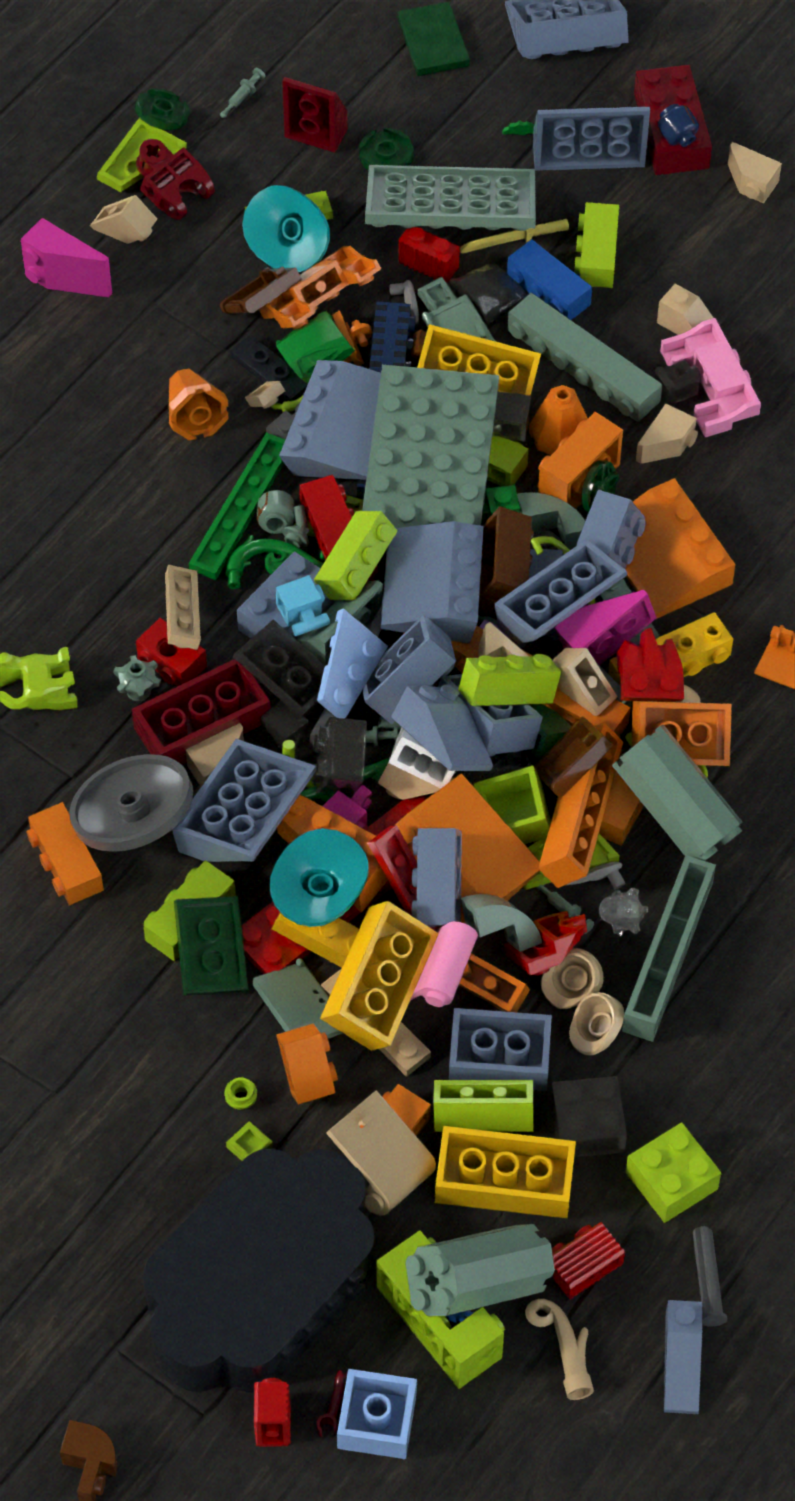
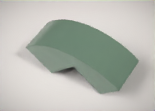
[517,492,585,550]
[460,894,543,952]

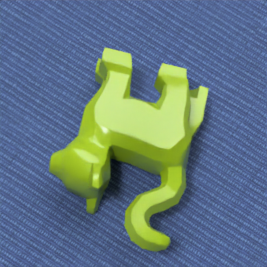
[0,647,77,710]

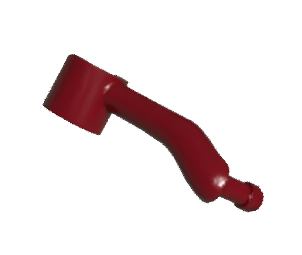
[317,1369,357,1437]

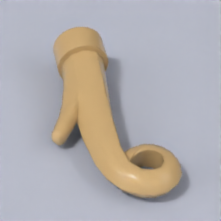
[525,1299,594,1400]

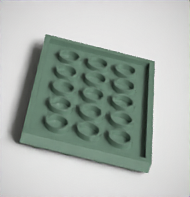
[365,165,536,231]
[362,365,499,528]

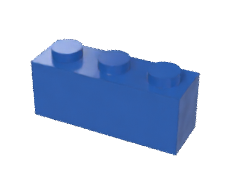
[507,239,592,320]

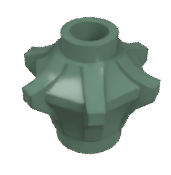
[114,655,161,701]

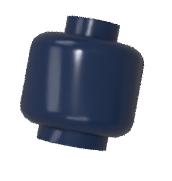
[658,104,699,147]

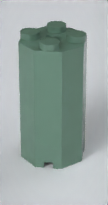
[612,725,743,861]
[405,1224,555,1316]

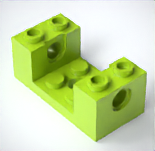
[377,1230,505,1389]

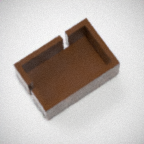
[478,506,534,619]

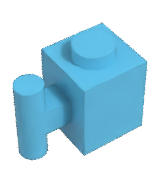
[276,575,330,637]

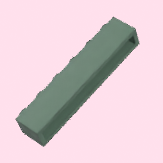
[508,293,662,422]
[622,855,716,1042]

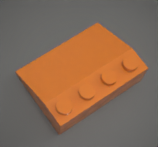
[625,478,735,619]
[395,773,540,924]

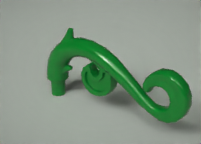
[225,535,325,589]

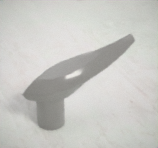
[390,280,419,325]
[567,862,626,890]

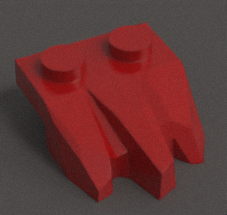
[617,628,684,702]
[504,911,587,975]

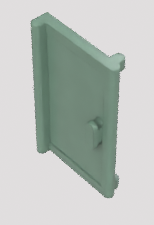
[422,294,496,342]
[253,958,342,1038]

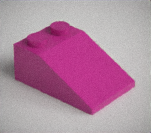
[21,218,112,297]
[554,590,656,665]

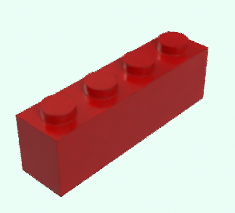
[300,474,379,581]

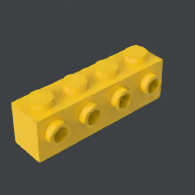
[608,612,733,686]

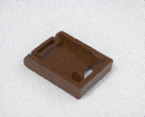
[220,266,302,314]
[534,716,614,797]

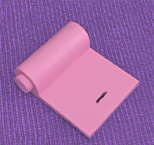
[410,921,478,1007]

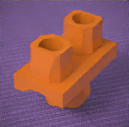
[332,311,372,366]

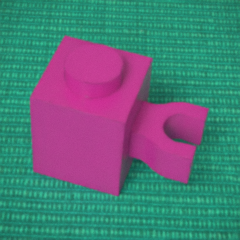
[322,785,372,830]

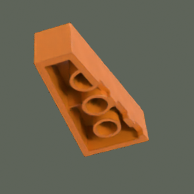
[277,794,388,913]

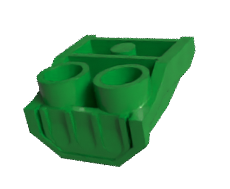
[276,311,355,383]

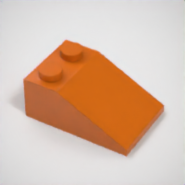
[631,701,732,766]

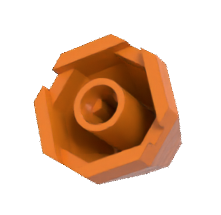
[169,369,228,440]
[529,385,588,455]

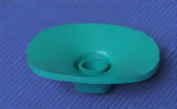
[242,185,330,273]
[270,828,369,927]

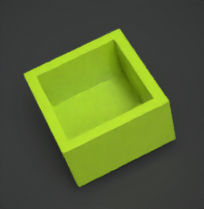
[474,766,551,844]
[626,1122,721,1223]

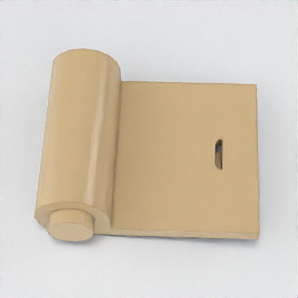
[326,1090,436,1216]

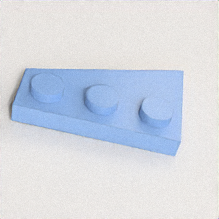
[317,609,388,720]

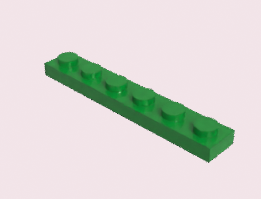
[189,432,286,580]

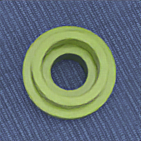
[224,1077,257,1110]

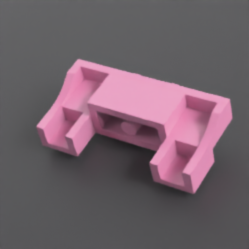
[660,318,761,437]

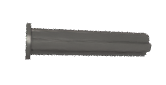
[693,1226,727,1327]

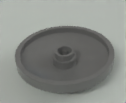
[69,754,193,852]

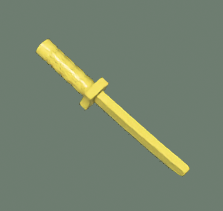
[460,219,569,254]

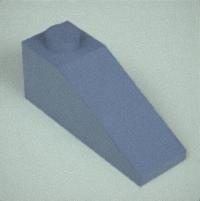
[664,1300,702,1414]

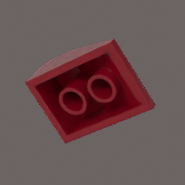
[282,77,348,153]

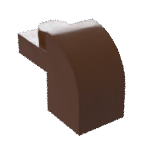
[60,1420,117,1501]

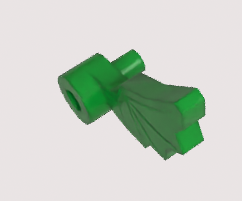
[502,120,534,135]

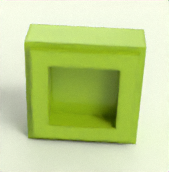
[226,1121,273,1161]

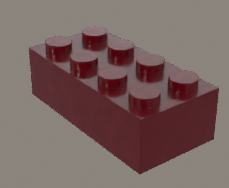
[634,65,712,175]
[132,657,271,765]

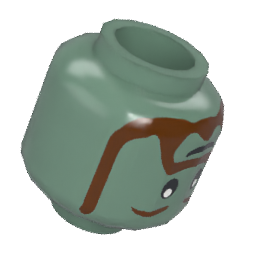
[257,490,295,534]

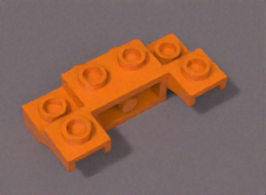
[259,246,381,330]

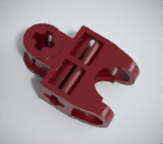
[136,139,215,220]

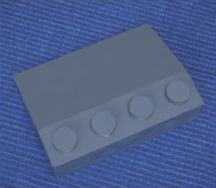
[505,0,628,59]
[533,107,650,171]
[279,360,381,480]
[380,521,483,644]
[172,739,317,862]

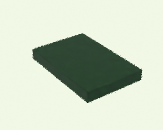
[397,2,470,76]
[174,896,249,996]

